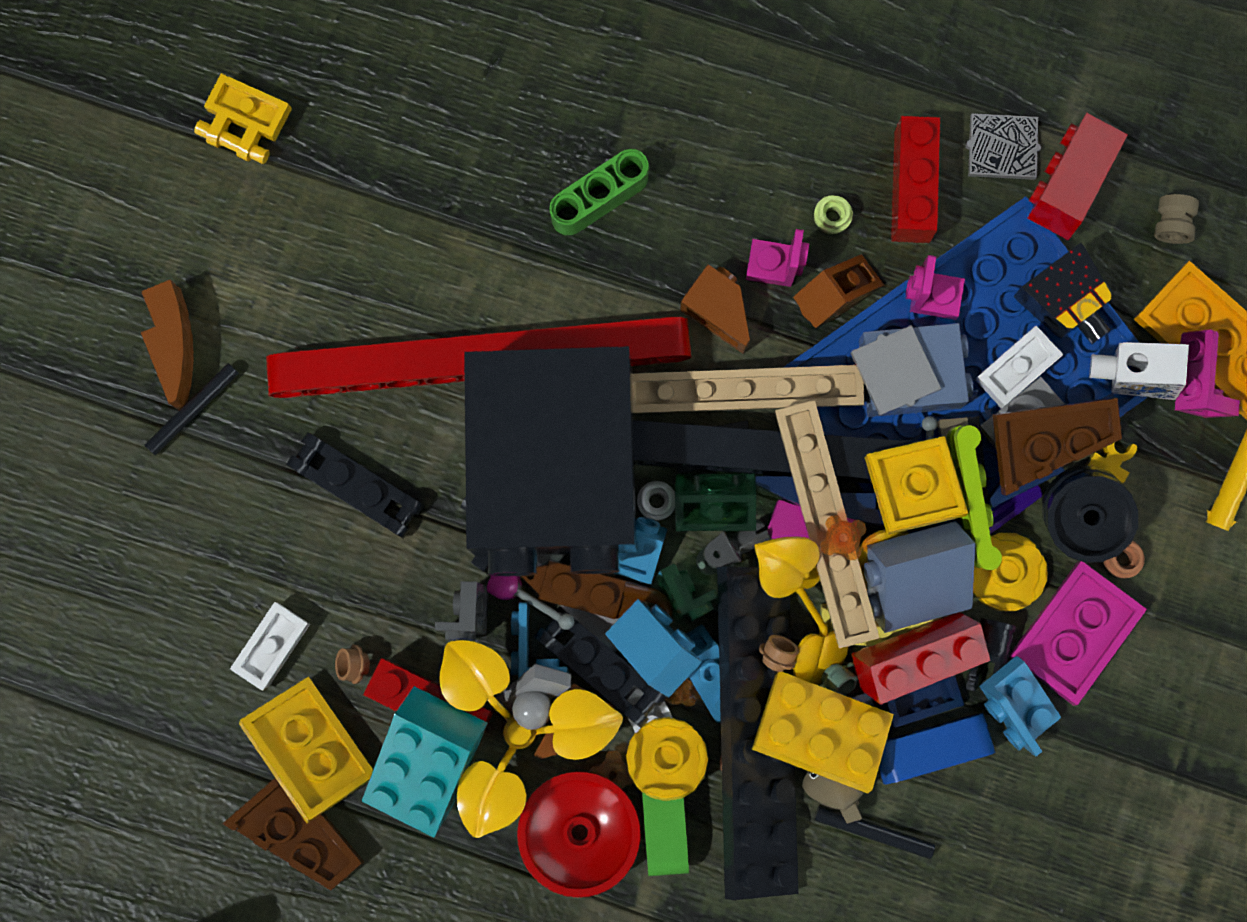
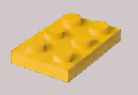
[752,672,894,794]
[239,676,373,823]

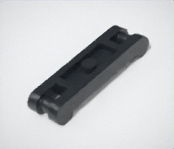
[286,432,425,539]
[534,606,667,728]

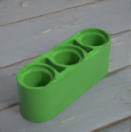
[550,149,648,235]
[642,792,689,876]

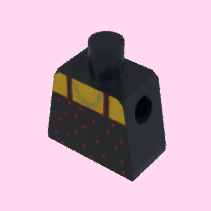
[1013,243,1112,344]

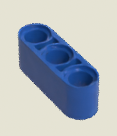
[879,713,996,785]

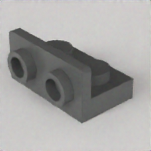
[435,581,488,642]

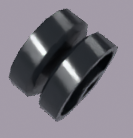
[1042,466,1138,563]

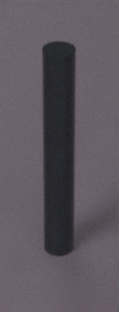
[144,363,240,456]
[814,805,935,859]

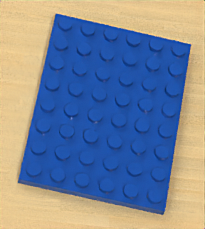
[783,196,1147,534]

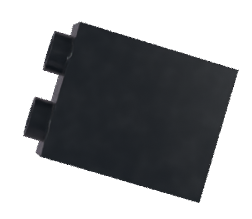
[464,346,637,577]

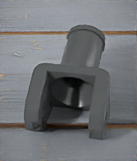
[696,519,770,575]

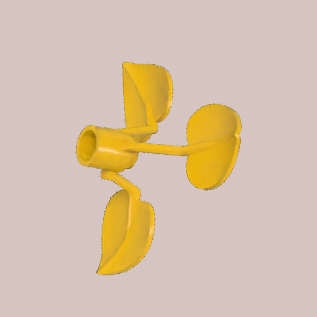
[754,529,909,685]
[440,640,623,838]

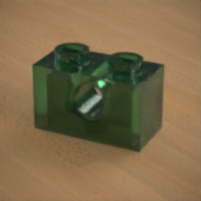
[675,474,756,531]

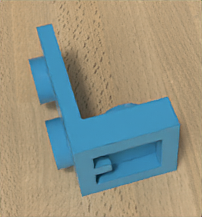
[511,602,569,678]
[686,624,721,723]

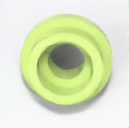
[814,195,853,234]

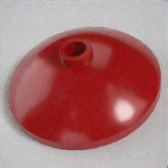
[517,772,640,897]

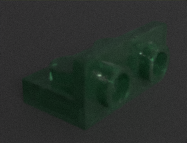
[656,563,719,623]

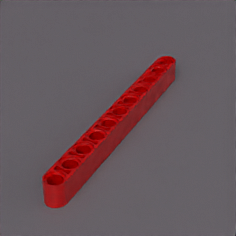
[266,317,692,398]

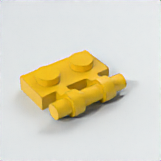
[194,73,292,164]

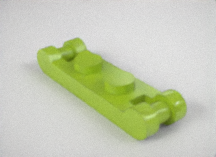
[947,425,1002,570]

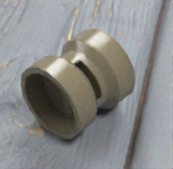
[1154,194,1199,244]

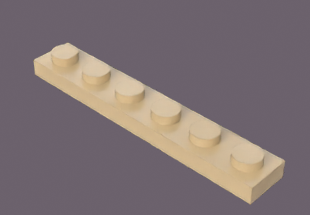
[632,365,865,414]
[775,400,879,648]

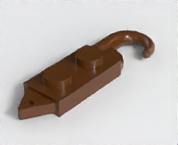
[522,559,673,619]

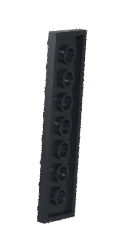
[717,566,799,900]

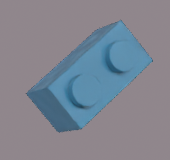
[605,599,702,698]

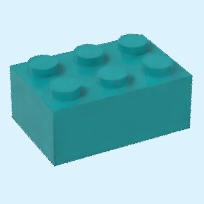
[362,686,488,838]

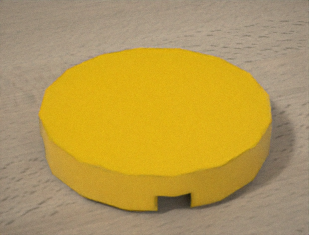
[973,533,1047,612]
[626,717,708,801]

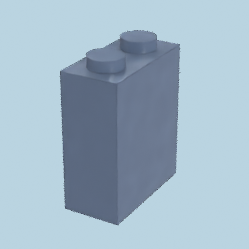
[859,323,973,417]
[863,522,975,633]

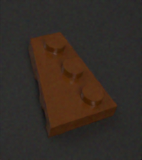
[992,398,1122,496]
[222,778,364,891]

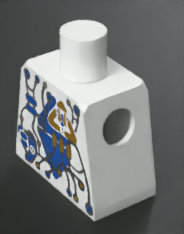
[1089,342,1189,400]

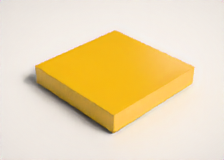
[865,436,968,535]

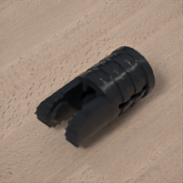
[966,618,1016,691]

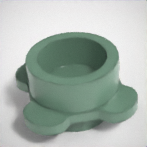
[820,662,858,696]

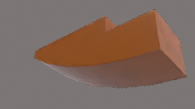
[141,279,194,410]

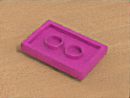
[1008,561,1147,706]

